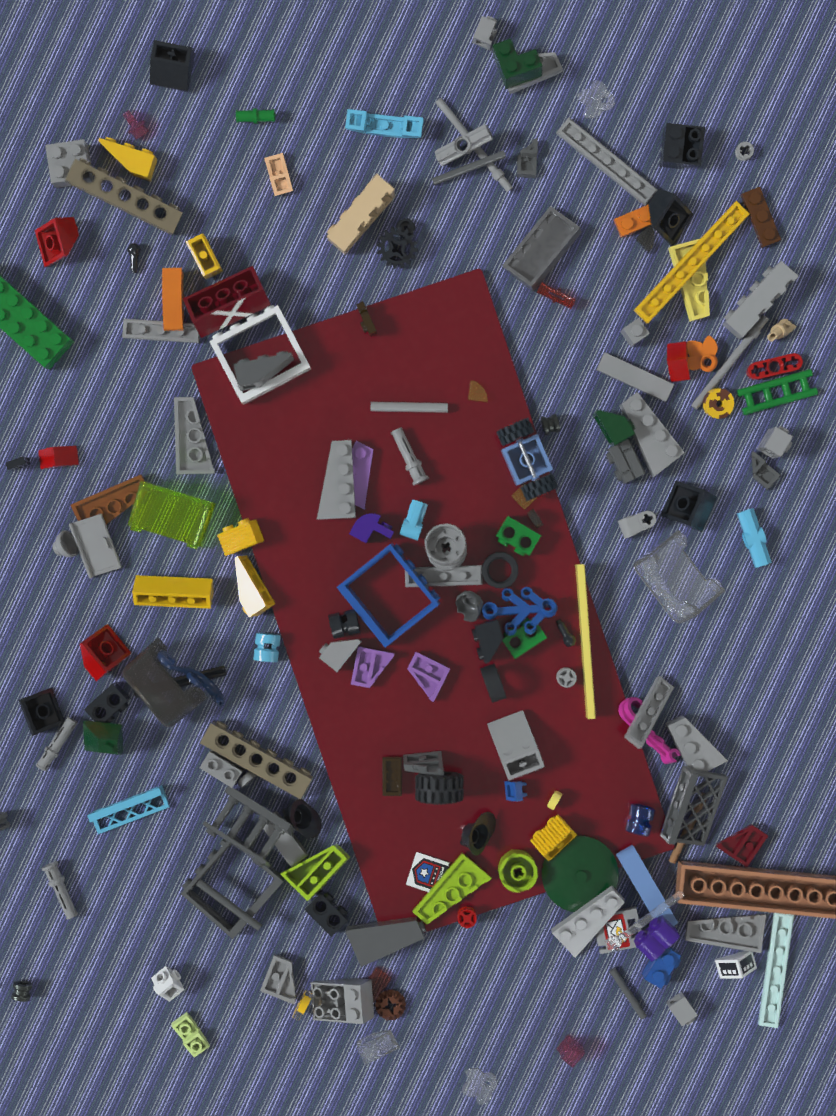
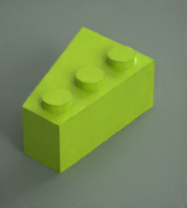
[281,844,351,901]

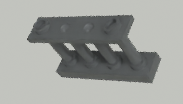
[203,786,295,868]

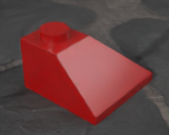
[35,217,79,267]
[80,624,132,682]

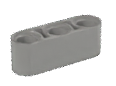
[263,811,308,867]

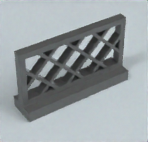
[660,766,728,846]

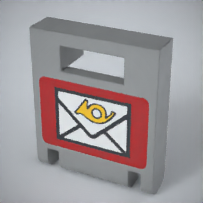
[596,906,642,954]

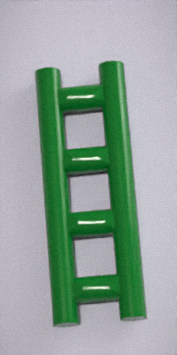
[737,369,818,416]

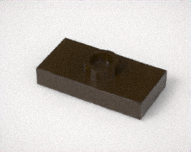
[382,757,402,796]

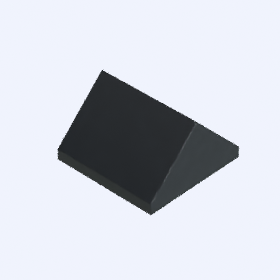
[18,687,65,736]

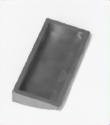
[502,206,582,292]

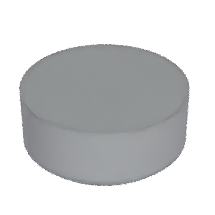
[238,771,256,788]

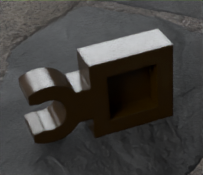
[356,301,377,336]

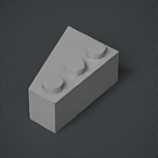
[665,715,728,771]

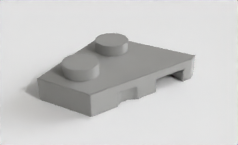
[260,954,296,1004]

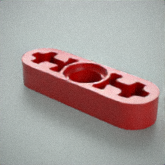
[746,353,803,380]

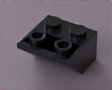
[150,40,195,92]
[659,123,705,169]
[471,618,503,664]

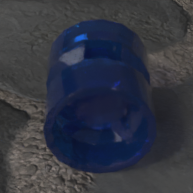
[625,803,655,836]

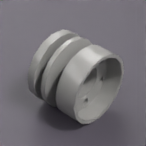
[425,524,467,571]

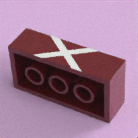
[183,266,271,338]

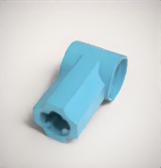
[399,499,428,541]

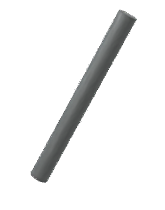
[432,150,506,186]
[196,879,262,931]

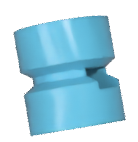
[253,633,281,662]

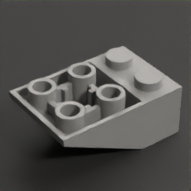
[487,710,545,781]
[311,978,374,1024]

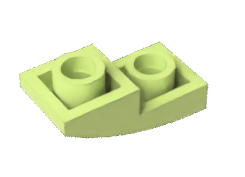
[171,1012,210,1057]

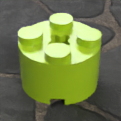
[498,849,538,892]

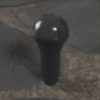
[127,243,141,273]
[556,619,576,647]

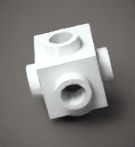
[151,966,184,1002]

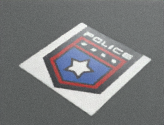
[406,852,449,892]

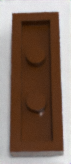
[741,187,781,248]

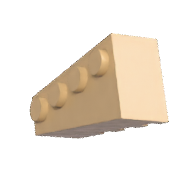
[327,174,395,255]

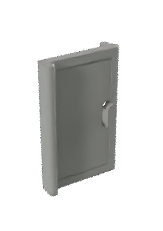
[69,513,122,579]

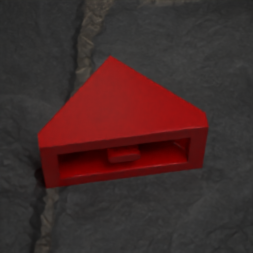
[667,341,690,382]
[38,446,79,469]

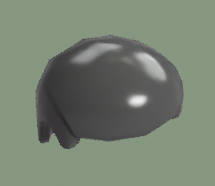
[455,591,484,622]

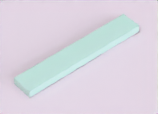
[758,913,794,1028]

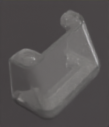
[634,530,725,624]

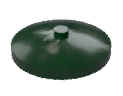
[541,835,619,912]

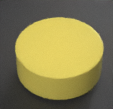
[547,791,562,810]

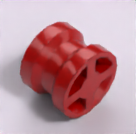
[457,906,477,928]

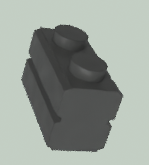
[605,439,646,484]

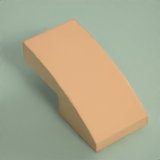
[264,153,293,196]

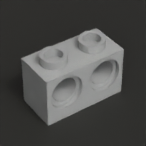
[199,750,244,788]

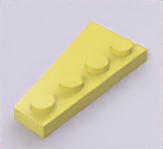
[668,239,710,322]

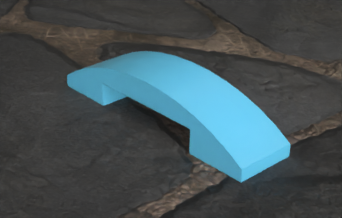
[345,109,424,138]

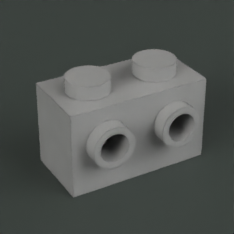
[757,426,793,459]

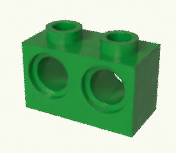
[496,516,541,557]
[502,617,547,659]

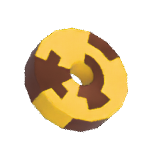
[703,388,734,419]

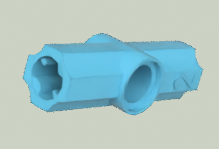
[737,508,772,568]

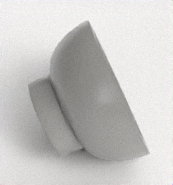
[52,530,79,557]

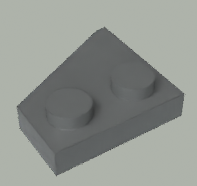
[403,751,444,776]

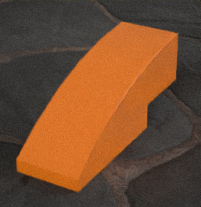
[162,268,184,331]

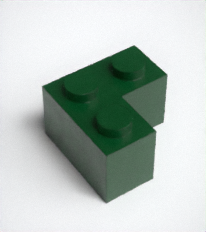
[492,38,542,89]

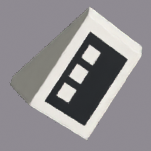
[715,951,757,979]

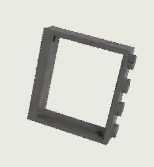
[181,835,285,939]

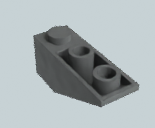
[234,351,294,391]

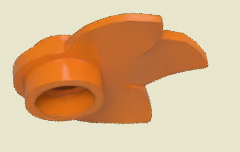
[687,336,718,372]

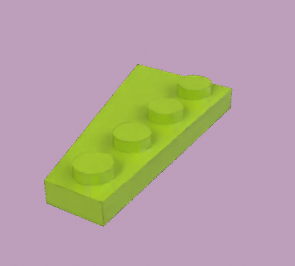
[412,852,492,924]

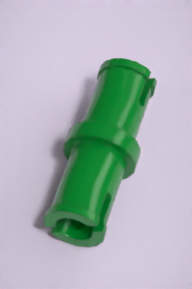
[236,108,276,124]

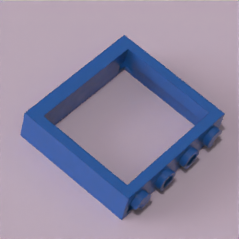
[337,543,441,647]

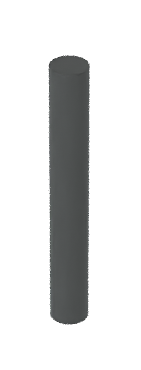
[609,967,647,1019]

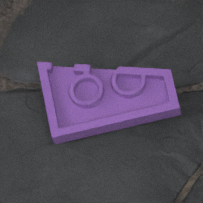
[352,441,373,510]

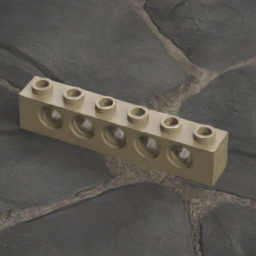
[65,158,182,235]
[200,721,313,799]

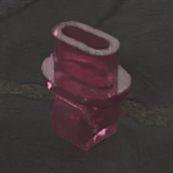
[122,110,148,140]

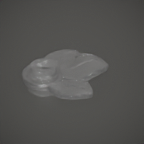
[577,81,615,119]
[461,1068,497,1105]

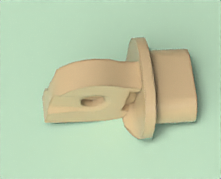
[767,319,796,342]

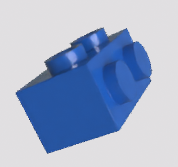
[642,946,681,989]

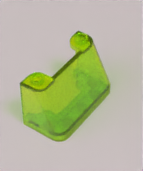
[127,481,216,550]

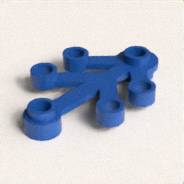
[482,587,557,636]

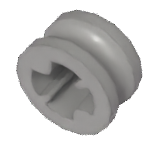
[735,142,754,161]

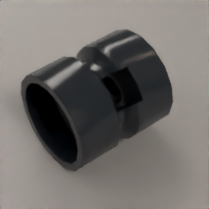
[328,609,360,639]

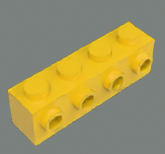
[132,575,214,609]

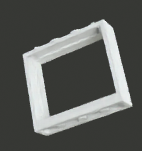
[209,305,311,405]

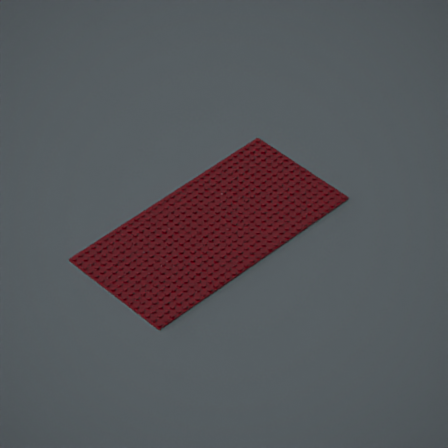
[191,269,675,933]

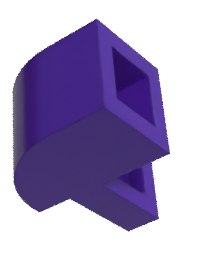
[349,514,394,543]

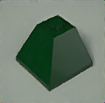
[592,410,636,447]
[83,720,123,755]

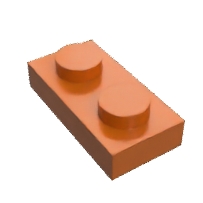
[614,204,651,238]

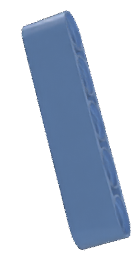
[616,845,678,926]

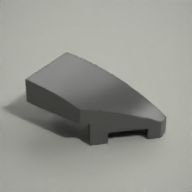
[517,138,538,178]
[751,451,781,491]

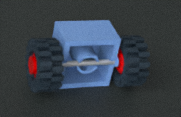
[496,418,558,501]

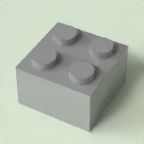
[45,139,93,188]

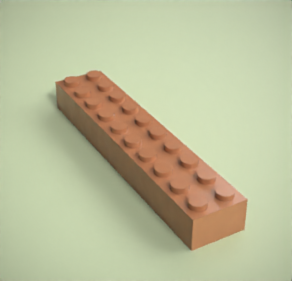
[675,860,836,919]

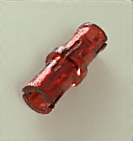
[537,282,576,310]

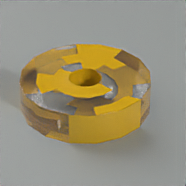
[292,990,313,1021]

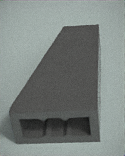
[345,917,426,967]

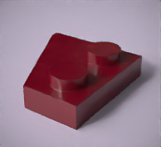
[715,824,768,867]

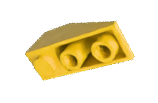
[98,137,157,182]

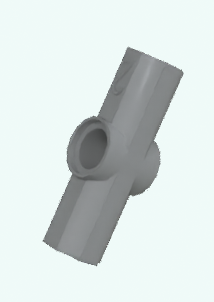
[434,124,493,167]

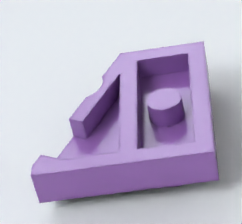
[351,646,394,688]
[407,651,450,702]

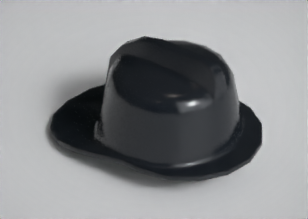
[282,799,321,839]
[460,812,496,855]

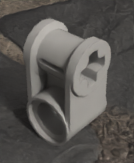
[617,511,656,539]

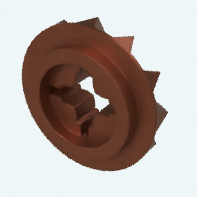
[375,989,406,1021]

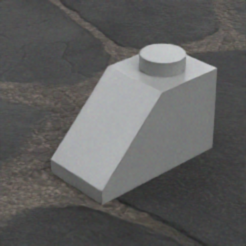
[319,638,361,672]

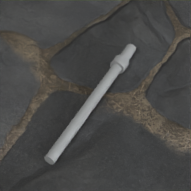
[436,98,513,192]
[691,315,769,410]

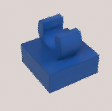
[504,780,527,802]

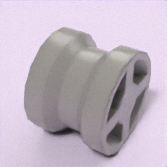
[556,667,577,688]

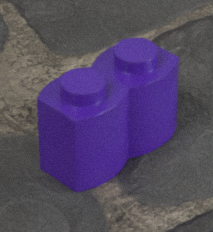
[634,915,680,961]

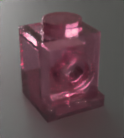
[556,1034,585,1068]

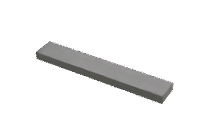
[556,117,658,206]

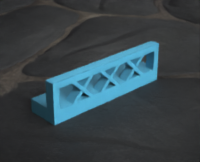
[87,785,170,834]

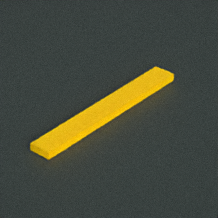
[633,201,750,323]

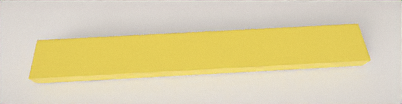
[575,564,596,719]

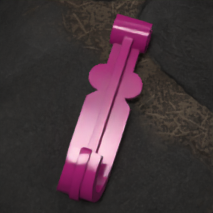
[618,697,681,764]

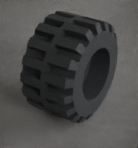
[415,771,464,804]

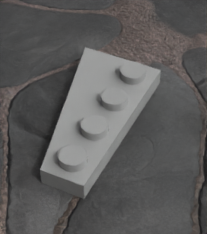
[551,886,625,958]

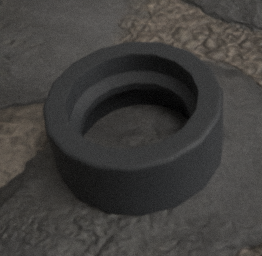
[482,552,518,588]
[480,664,507,703]

